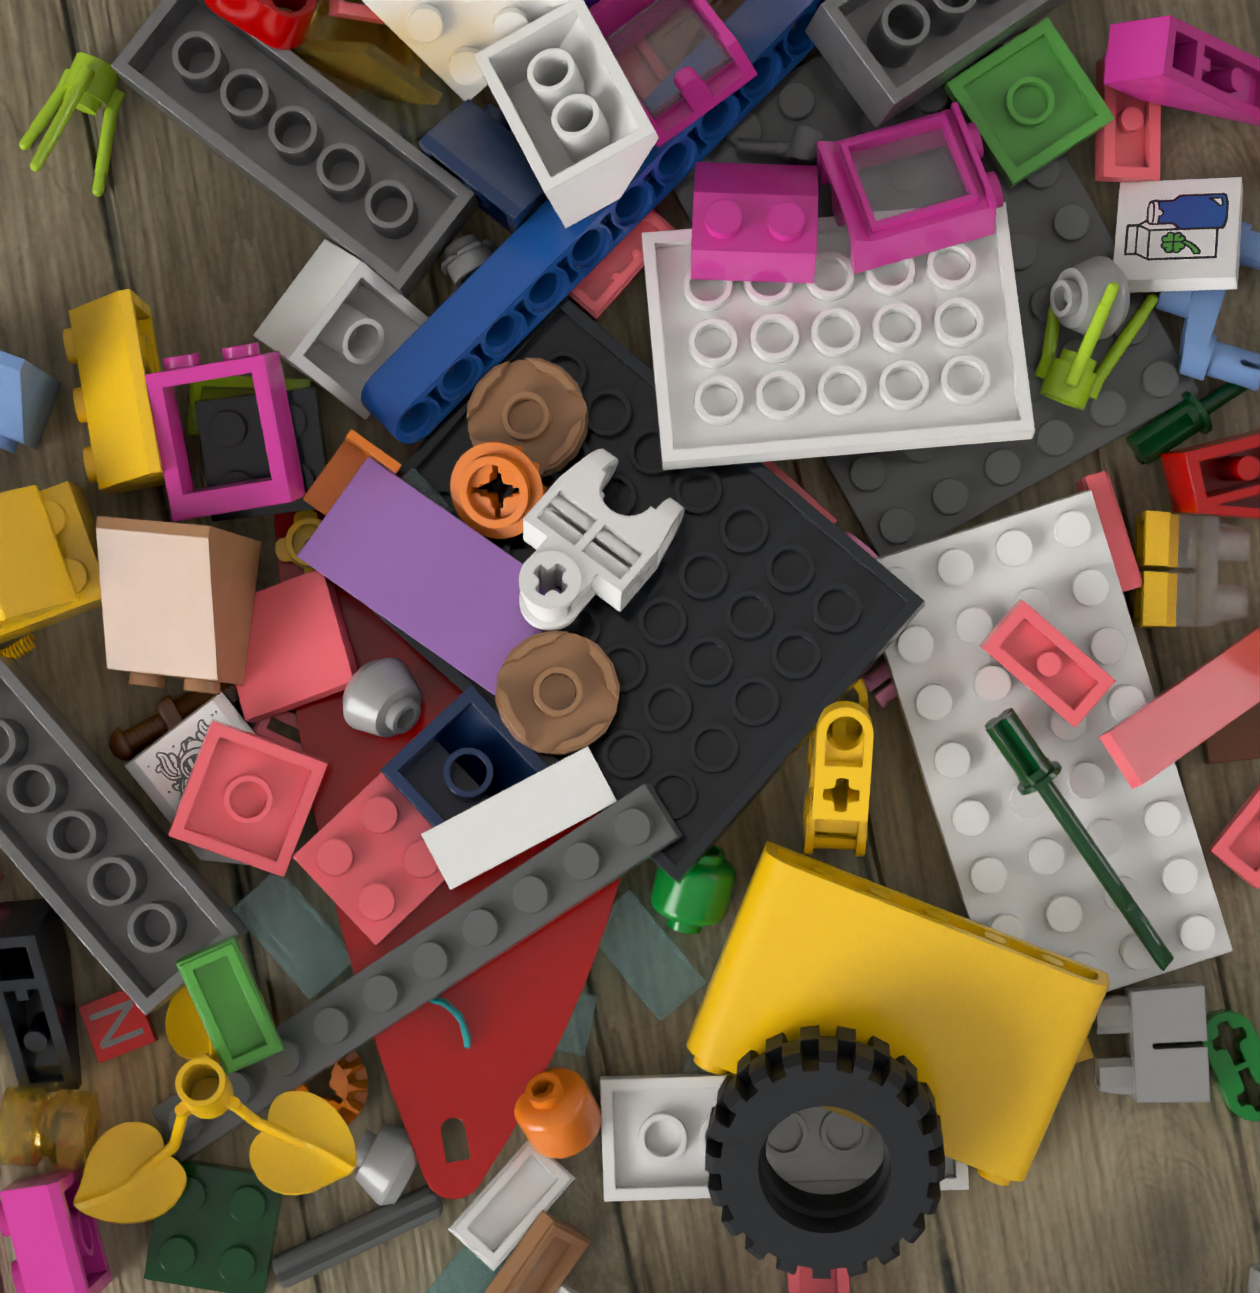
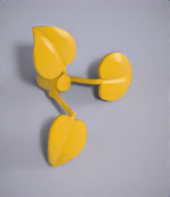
[73,986,357,1224]

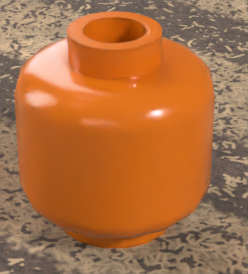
[514,1067,602,1159]

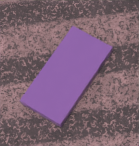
[297,456,561,696]

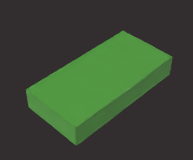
[176,935,284,1075]

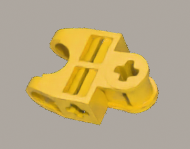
[802,678,874,857]

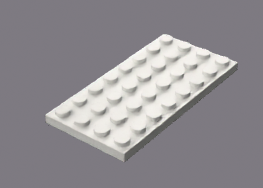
[875,490,1233,992]

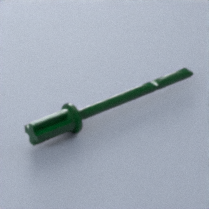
[1126,382,1249,465]
[984,708,1174,971]

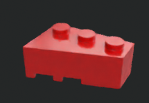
[1160,429,1260,520]

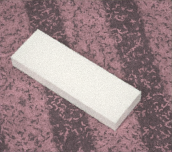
[421,746,617,890]

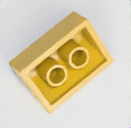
[63,289,166,495]

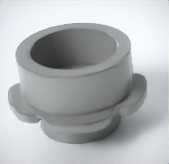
[440,234,494,287]

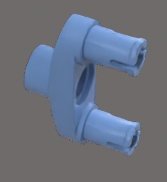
[1155,221,1260,392]

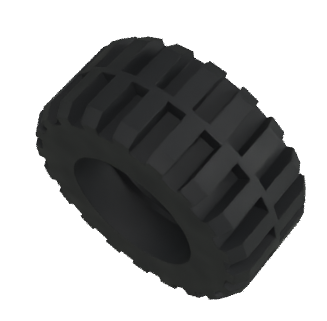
[705,1025,945,1279]

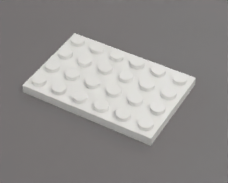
[642,202,1035,470]

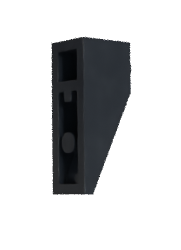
[0,898,82,1095]

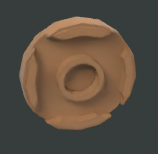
[467,358,589,478]
[495,630,620,755]

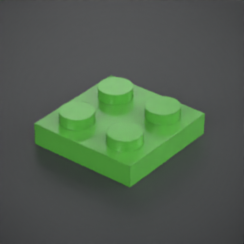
[944,17,1115,188]

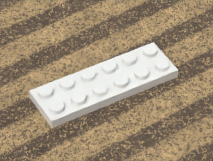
[600,1072,969,1202]

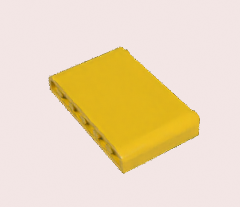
[686,841,1110,1186]

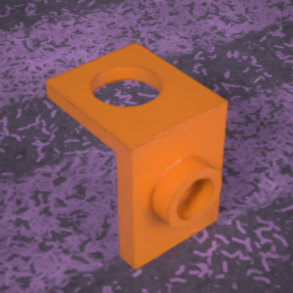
[303,429,402,516]

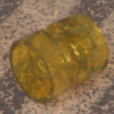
[0,1085,99,1170]

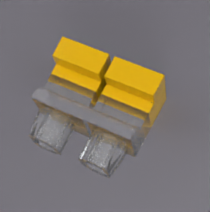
[1132,510,1250,628]

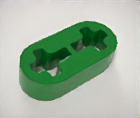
[1197,1009,1260,1122]

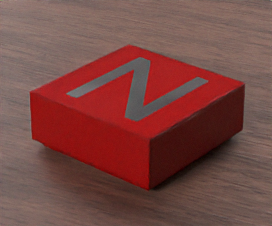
[78,989,159,1063]

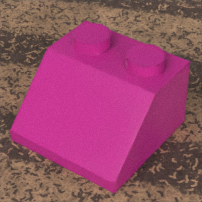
[691,162,818,283]
[0,1163,112,1293]

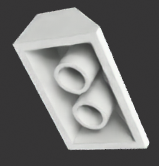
[473,0,659,228]

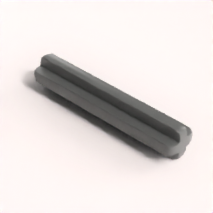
[272,1184,443,1288]

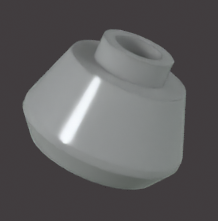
[1050,256,1130,340]
[342,658,422,737]
[355,1125,418,1206]

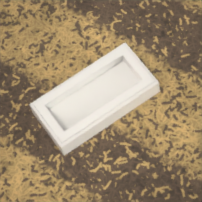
[448,1139,575,1271]

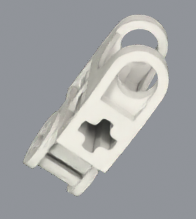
[519,448,685,631]

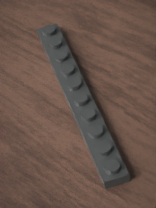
[151,783,683,1162]

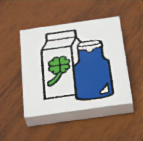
[1113,177,1243,293]

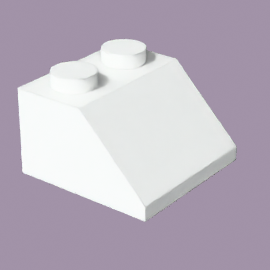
[253,239,429,420]

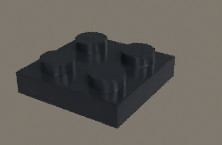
[195,386,328,522]

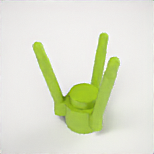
[19,52,126,197]
[1034,282,1158,410]

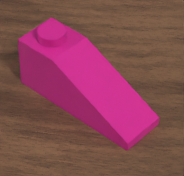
[1104,15,1260,126]

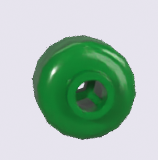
[651,845,736,934]

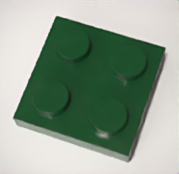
[144,1156,283,1293]

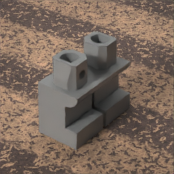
[1092,981,1211,1103]

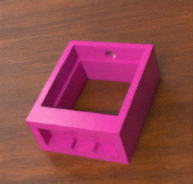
[145,342,306,521]

